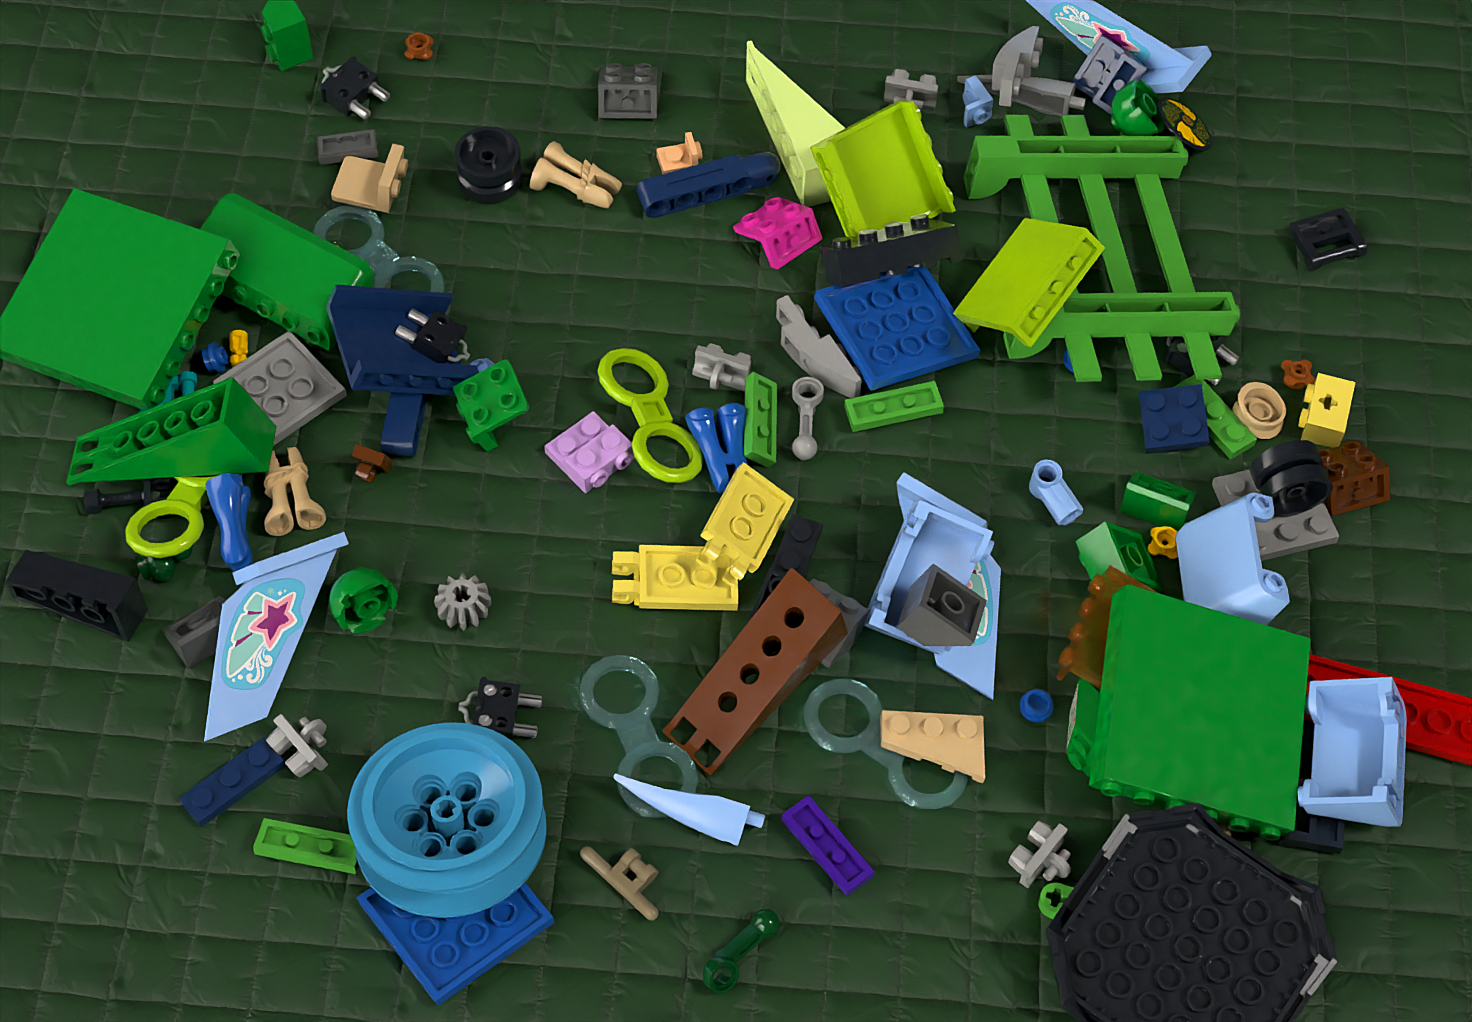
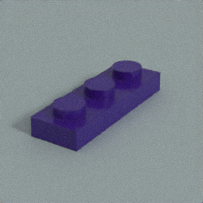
[781,795,875,897]

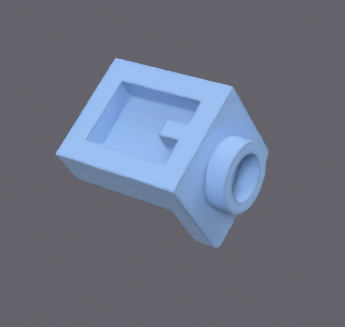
[962,75,993,128]

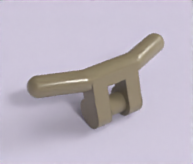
[580,846,658,920]

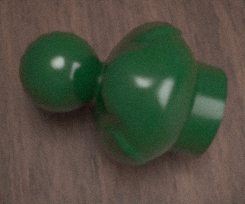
[137,538,193,581]

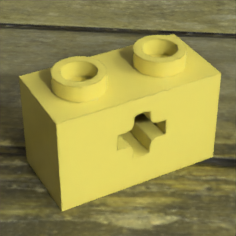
[1298,373,1355,448]

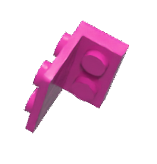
[733,197,823,270]

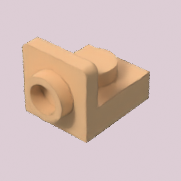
[657,132,702,174]

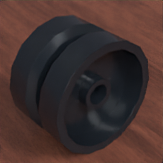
[454,126,523,204]
[1249,440,1333,517]

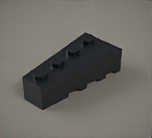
[821,214,962,287]
[5,550,148,642]

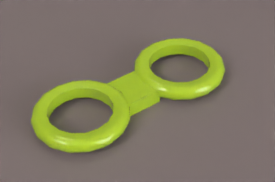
[598,348,704,483]
[125,473,244,558]

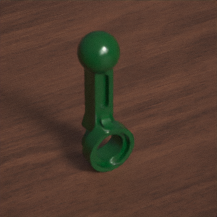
[703,909,780,994]

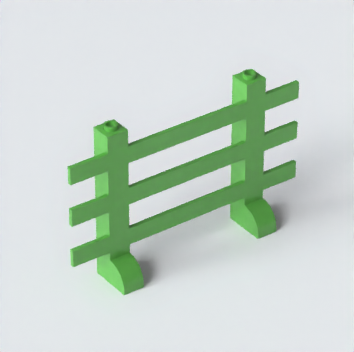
[963,115,1240,382]

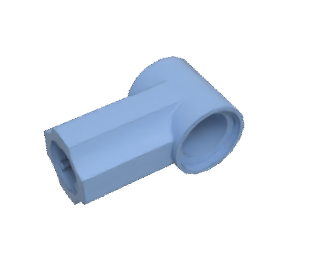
[1029,459,1084,526]

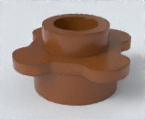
[404,32,434,60]
[1281,359,1315,389]

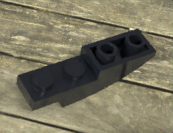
[748,514,823,622]

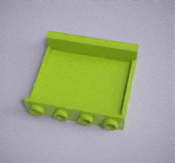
[810,100,956,238]
[953,218,1105,347]

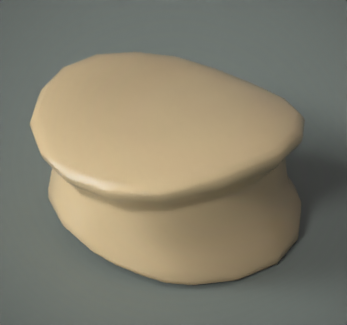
[1232,382,1286,439]

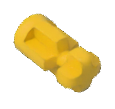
[229,330,248,367]

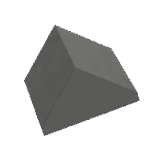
[162,596,226,669]

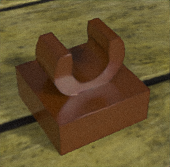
[351,444,393,483]

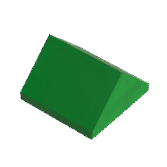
[1119,471,1196,531]

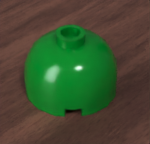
[1111,79,1166,136]
[329,567,398,634]

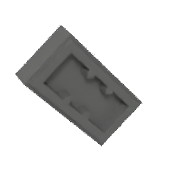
[317,129,379,165]

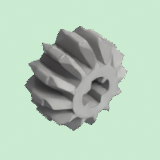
[434,573,491,631]

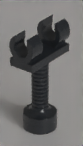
[84,477,173,520]

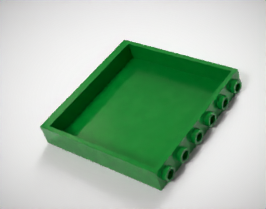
[0,188,240,411]
[1089,584,1311,840]

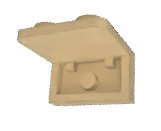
[331,144,408,213]

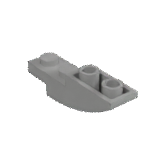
[991,26,1043,107]
[776,295,863,398]

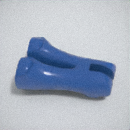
[685,403,748,494]
[205,473,253,572]

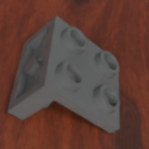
[598,63,658,118]

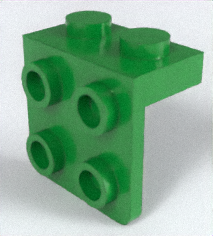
[453,359,529,452]

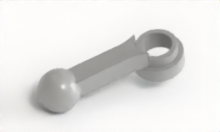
[792,377,824,460]

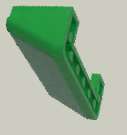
[200,193,374,351]

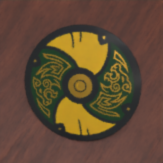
[1157,97,1212,151]

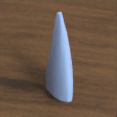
[614,774,765,846]

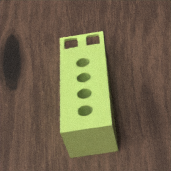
[746,41,845,207]

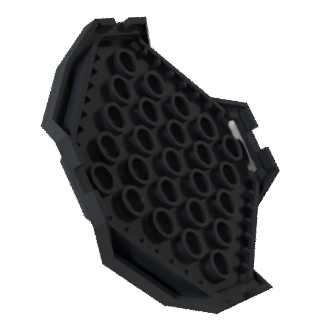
[1046,803,1337,1022]

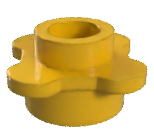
[1147,526,1178,559]

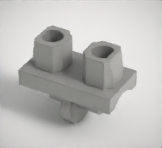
[884,69,938,111]
[692,343,752,391]
[266,714,329,778]
[1008,821,1071,888]

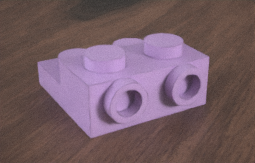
[544,411,634,493]

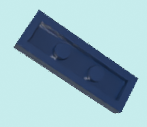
[179,737,286,827]

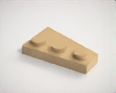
[880,710,985,783]

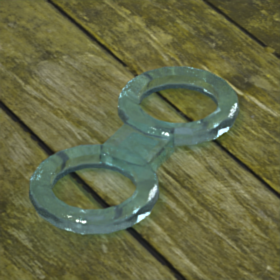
[313,205,445,293]
[579,655,698,818]
[804,679,968,810]

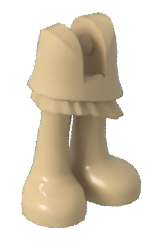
[530,141,622,209]
[264,447,326,536]

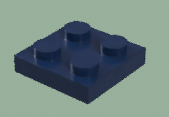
[1139,384,1210,454]

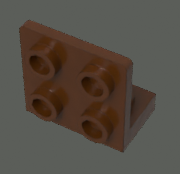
[1318,441,1390,516]

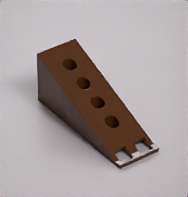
[662,567,848,777]

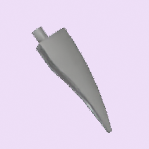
[957,75,1086,117]

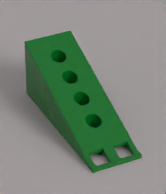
[66,377,277,486]

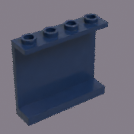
[326,284,479,395]

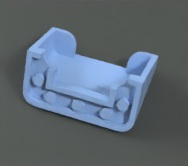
[1176,493,1290,625]
[864,500,994,655]
[1298,677,1407,827]

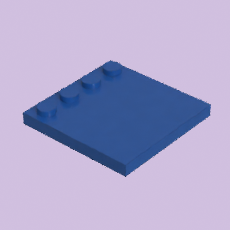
[814,266,980,391]
[357,850,554,1006]

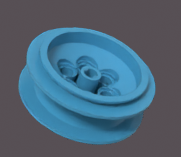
[347,723,547,918]

